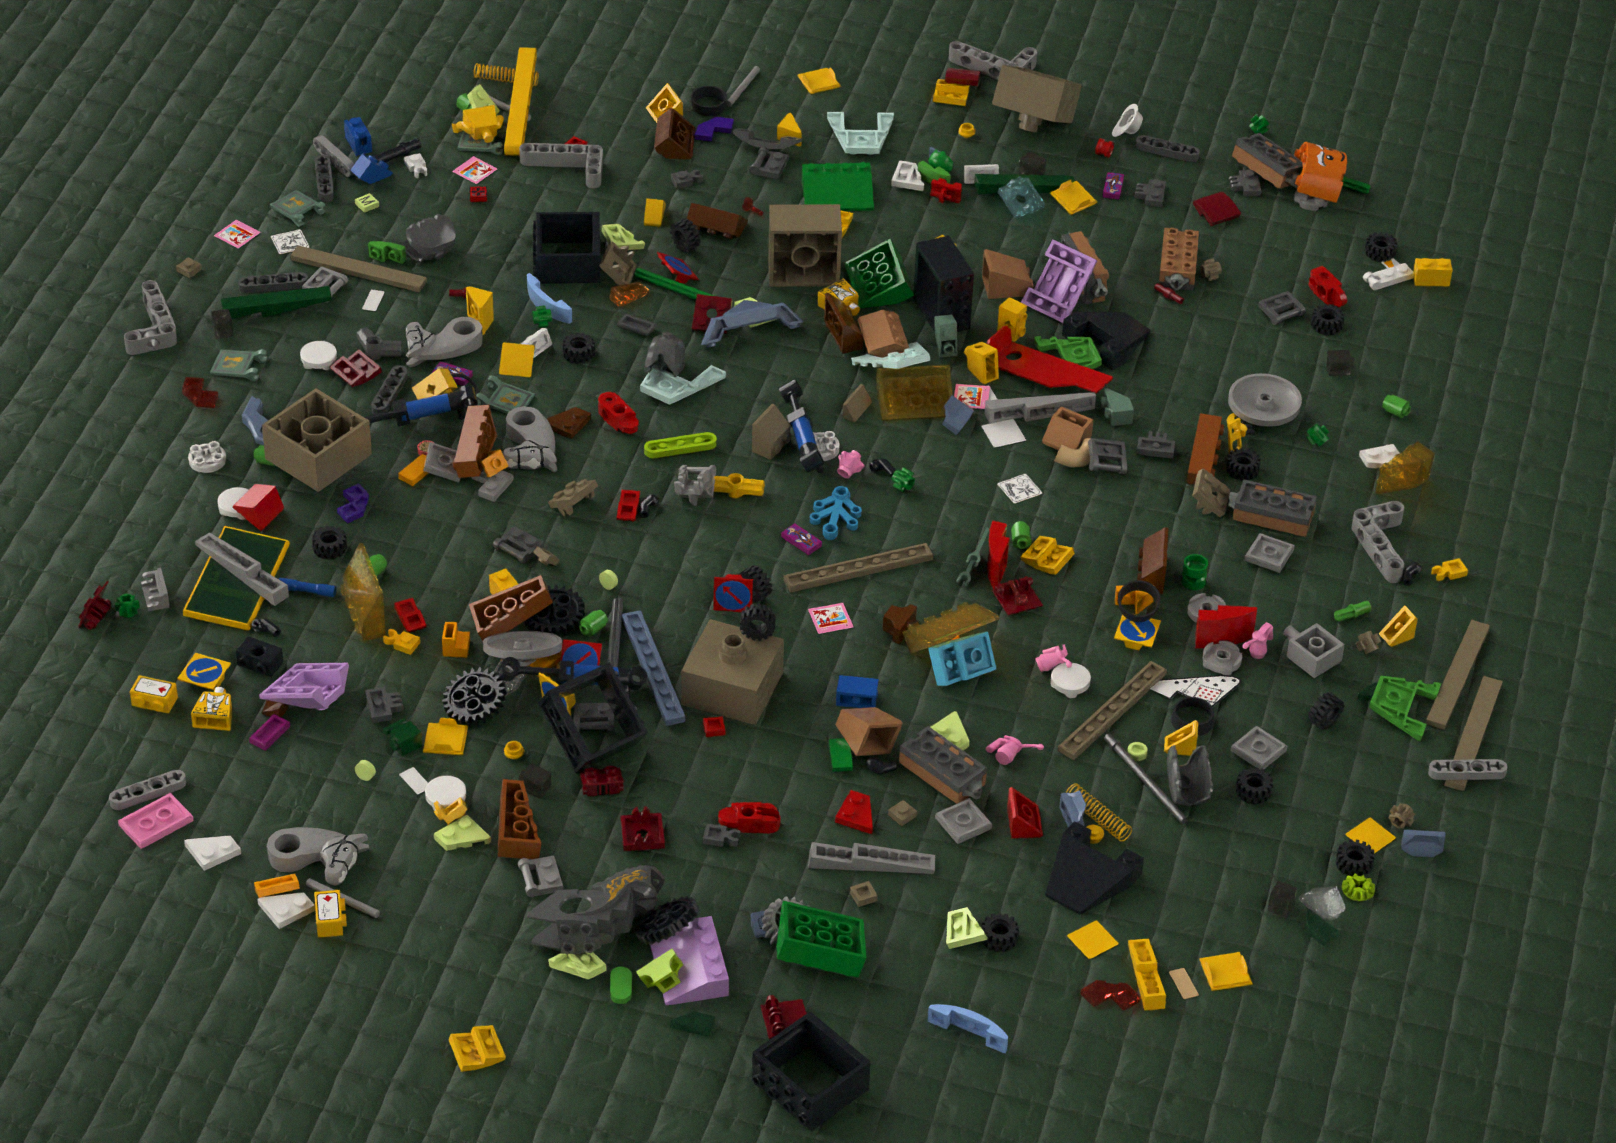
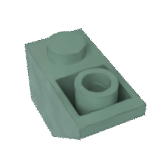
[935,315,957,358]
[1101,388,1134,426]

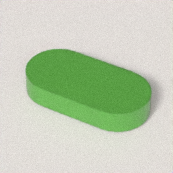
[610,966,632,1004]

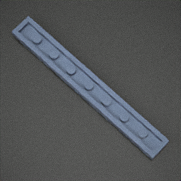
[622,610,685,726]

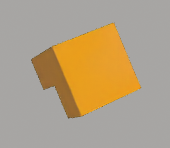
[442,622,470,658]

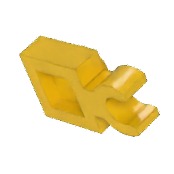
[1431,558,1468,581]
[383,629,420,655]

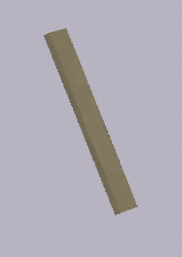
[290,245,427,292]
[783,543,933,593]
[1426,620,1490,730]
[1058,661,1167,760]
[1445,676,1503,791]

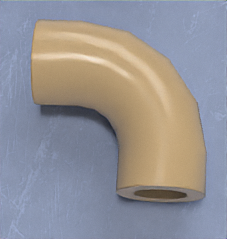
[1054,438,1091,468]

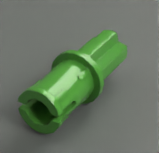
[1334,600,1371,622]

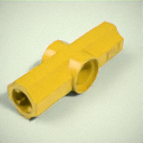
[714,473,765,498]

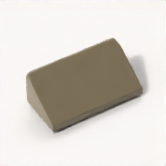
[843,384,872,422]

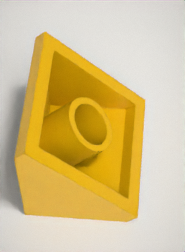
[646,83,683,123]
[466,286,494,335]

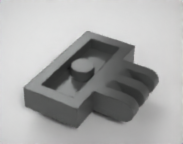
[1229,170,1261,196]
[1134,179,1166,207]
[1136,431,1175,459]
[365,687,404,723]

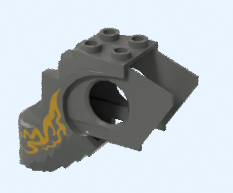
[527,865,665,955]

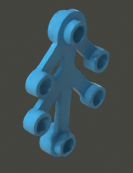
[810,486,862,540]

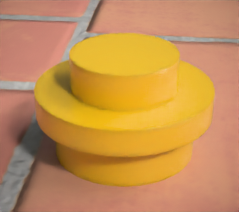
[958,123,975,138]
[504,741,524,759]
[1086,825,1104,844]

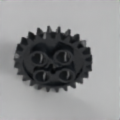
[524,585,585,637]
[442,667,507,726]
[634,896,699,945]

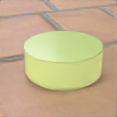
[599,570,618,590]
[1127,742,1148,761]
[355,760,376,781]

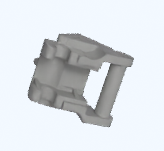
[674,465,716,506]

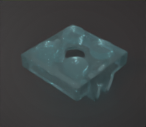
[998,176,1045,219]

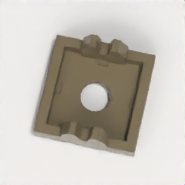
[599,242,637,289]
[1192,468,1230,517]
[548,479,598,516]

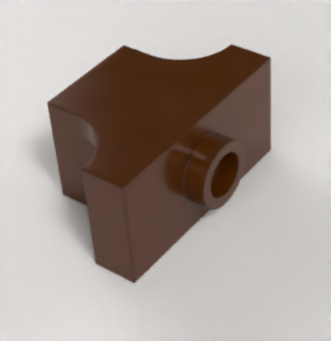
[883,604,917,644]

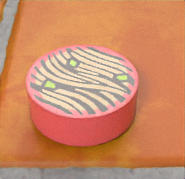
[417,441,434,455]

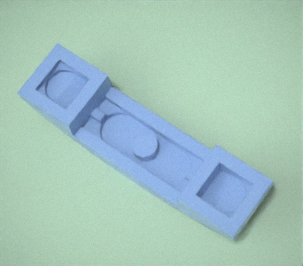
[527,273,572,324]
[927,1004,1008,1053]

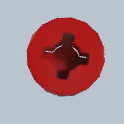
[1095,138,1114,158]

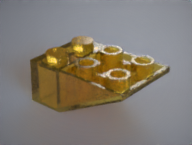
[1375,441,1435,494]

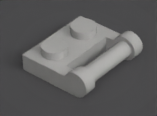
[302,267,348,303]
[517,856,563,897]

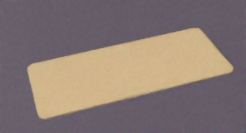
[1169,968,1199,999]

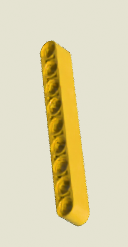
[504,47,537,156]

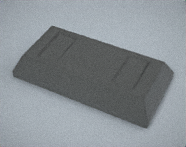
[617,314,657,337]

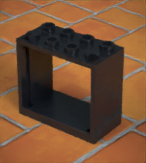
[533,212,600,284]
[913,236,974,332]
[538,662,648,773]
[752,1011,871,1131]

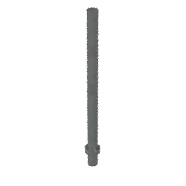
[1104,733,1188,824]

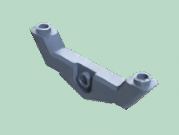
[701,300,803,348]
[242,396,268,445]

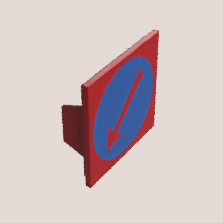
[657,252,699,284]
[713,574,753,612]
[560,639,602,666]

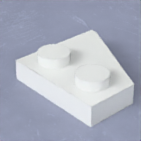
[891,161,924,191]
[1359,444,1409,471]
[185,836,241,871]
[258,892,315,929]

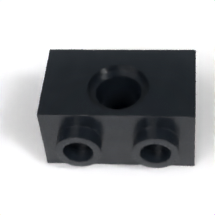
[236,636,283,677]

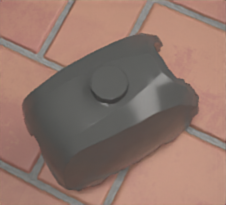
[402,214,456,262]
[644,332,685,377]
[1167,745,1214,806]

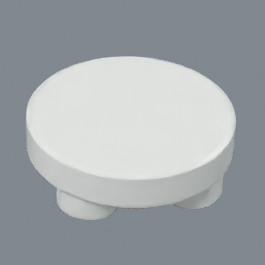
[300,341,337,370]
[813,431,840,461]
[188,441,226,473]
[218,487,248,520]
[1051,663,1091,698]
[425,776,466,811]

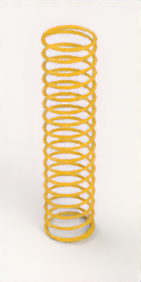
[474,63,539,87]
[1066,783,1132,842]

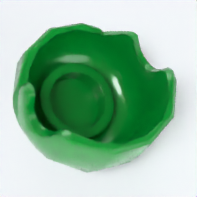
[928,149,953,173]

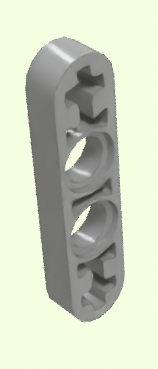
[313,135,354,177]
[1428,759,1507,780]
[109,770,186,810]

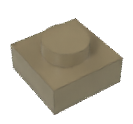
[176,257,202,278]
[533,546,560,566]
[888,800,917,826]
[850,881,878,907]

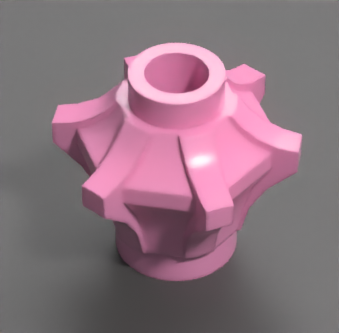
[837,450,865,479]

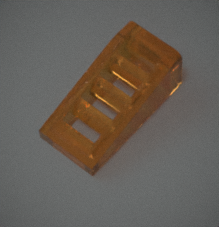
[609,282,650,307]

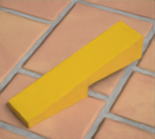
[1128,939,1166,1011]

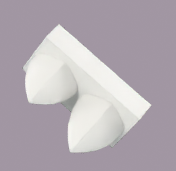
[964,164,999,184]
[521,328,552,358]

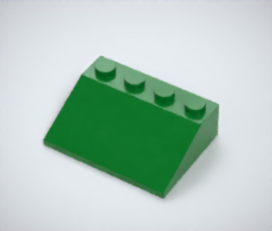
[802,162,874,211]
[844,239,914,309]
[777,901,866,978]

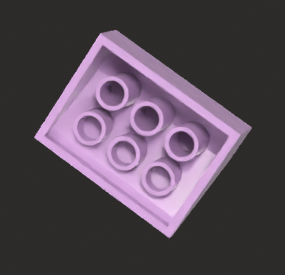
[650,916,729,1006]

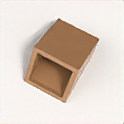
[982,249,1033,299]
[835,707,903,756]

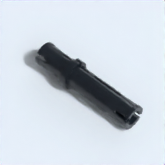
[374,138,422,162]

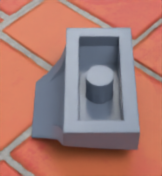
[942,395,974,435]
[1059,791,1086,827]
[1401,830,1445,857]

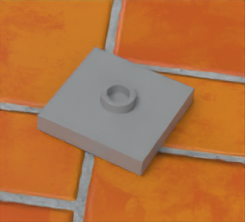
[423,442,461,482]
[1244,533,1295,573]
[1231,726,1288,770]
[935,798,992,844]

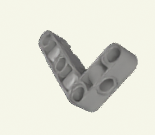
[949,41,1037,80]
[124,280,177,355]
[1351,501,1404,583]

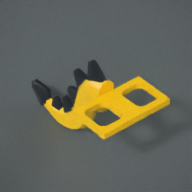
[1226,413,1255,454]

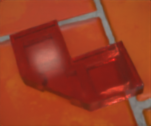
[182,377,219,408]
[1080,980,1141,1011]

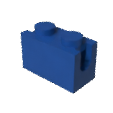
[344,117,372,156]
[836,675,879,708]

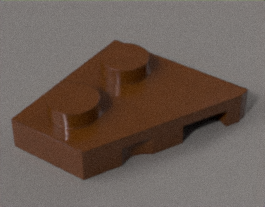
[547,407,591,439]

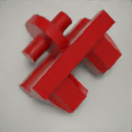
[930,178,962,203]

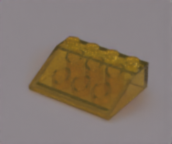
[876,365,953,421]
[340,543,386,641]
[902,602,1000,653]

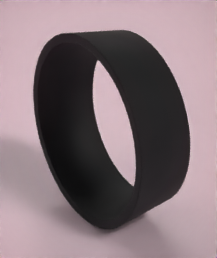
[691,86,727,116]
[1118,580,1161,622]
[1171,697,1214,736]

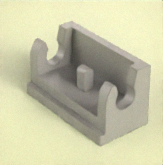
[141,568,169,612]

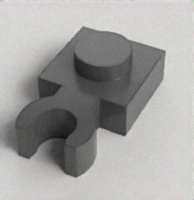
[671,169,703,189]
[703,824,740,847]

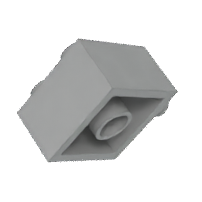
[1283,623,1345,678]

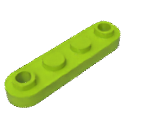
[644,432,717,459]

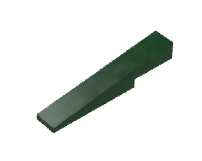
[974,174,1075,197]
[221,286,332,320]

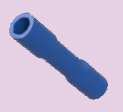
[279,577,337,597]

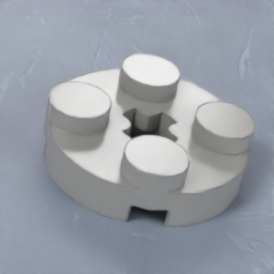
[1294,189,1329,211]
[1187,593,1226,623]
[1203,641,1242,676]

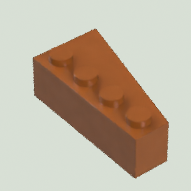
[453,405,497,478]
[1187,413,1225,485]
[469,575,553,642]
[497,779,541,859]

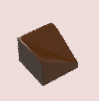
[262,700,289,717]

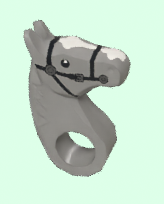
[406,317,483,368]
[503,406,557,472]
[267,827,369,886]

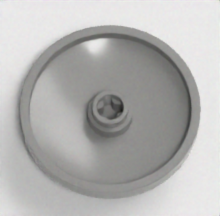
[1228,373,1302,426]
[483,631,562,662]

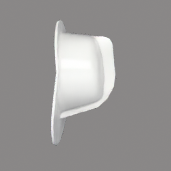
[1112,104,1143,137]

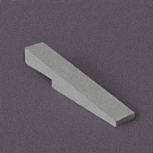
[984,392,1096,424]
[195,532,289,606]
[808,842,935,874]

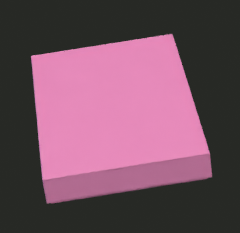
[118,793,194,849]

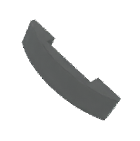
[733,128,802,149]

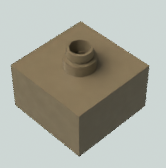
[992,65,1082,132]
[768,204,842,287]
[262,388,372,492]
[681,619,784,725]

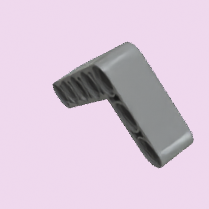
[519,143,603,188]

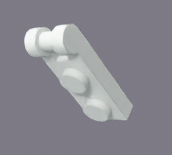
[1363,263,1414,290]

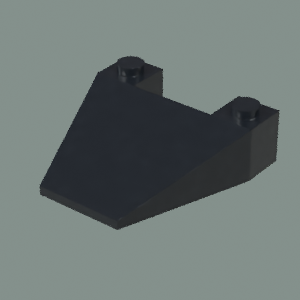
[1062,312,1150,371]
[1045,821,1144,915]

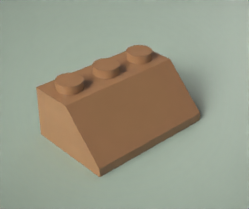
[857,310,909,358]

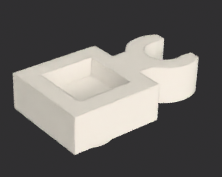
[404,153,427,178]

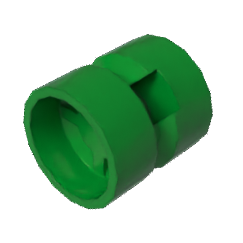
[1181,554,1208,590]

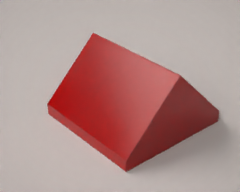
[232,484,284,531]
[1007,787,1043,838]

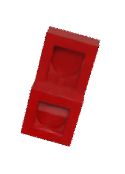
[616,490,641,521]
[394,598,427,633]

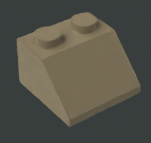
[752,404,792,460]

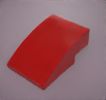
[987,521,1010,589]
[1195,605,1257,649]

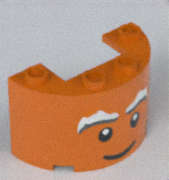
[1294,142,1347,203]

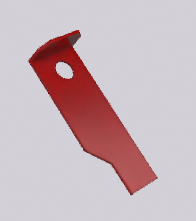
[987,325,1113,393]

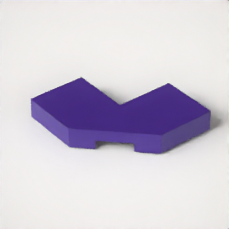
[695,117,734,141]
[337,483,369,524]

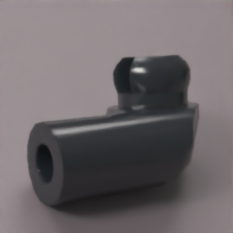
[869,458,896,477]
[640,494,659,518]
[1402,562,1422,586]
[251,619,281,637]
[866,757,897,775]

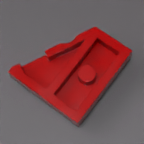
[835,790,873,834]

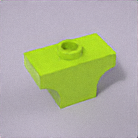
[636,949,684,994]

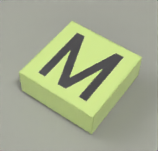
[355,193,379,213]

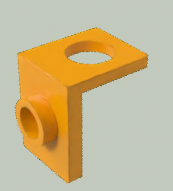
[480,450,509,478]

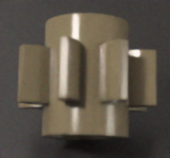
[1200,258,1222,281]
[1355,630,1381,654]
[1388,803,1415,829]

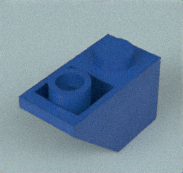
[351,154,393,184]

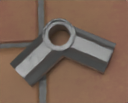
[357,327,401,360]

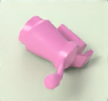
[1243,622,1273,659]
[1035,644,1072,673]
[986,735,1044,765]

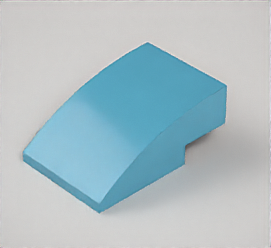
[928,631,996,686]

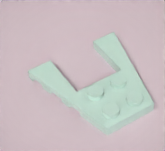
[827,112,894,155]
[851,342,930,369]
[640,353,726,405]

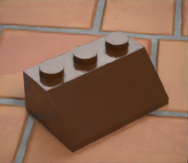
[654,107,695,160]
[687,203,748,239]
[824,293,864,354]
[1137,527,1169,594]

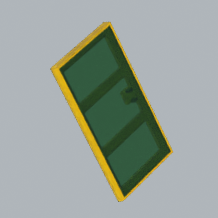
[183,526,290,631]

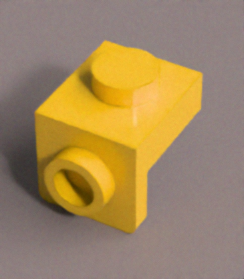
[434,797,468,824]

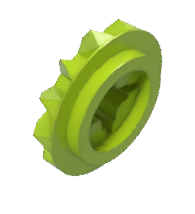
[1342,873,1375,901]

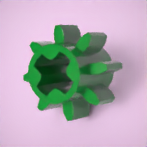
[1249,114,1270,135]
[532,305,552,328]
[1306,423,1330,446]
[892,467,915,492]
[115,594,140,618]

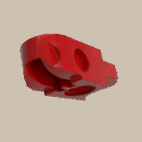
[1309,266,1347,307]
[598,392,639,434]
[718,802,781,834]

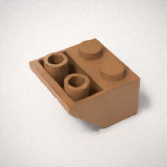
[1042,406,1093,450]

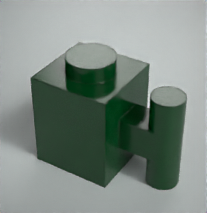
[383,718,422,756]

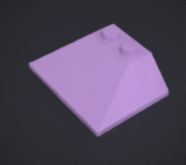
[1021,239,1097,323]
[259,663,349,710]

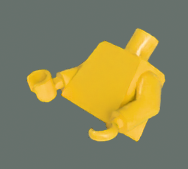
[452,105,504,143]

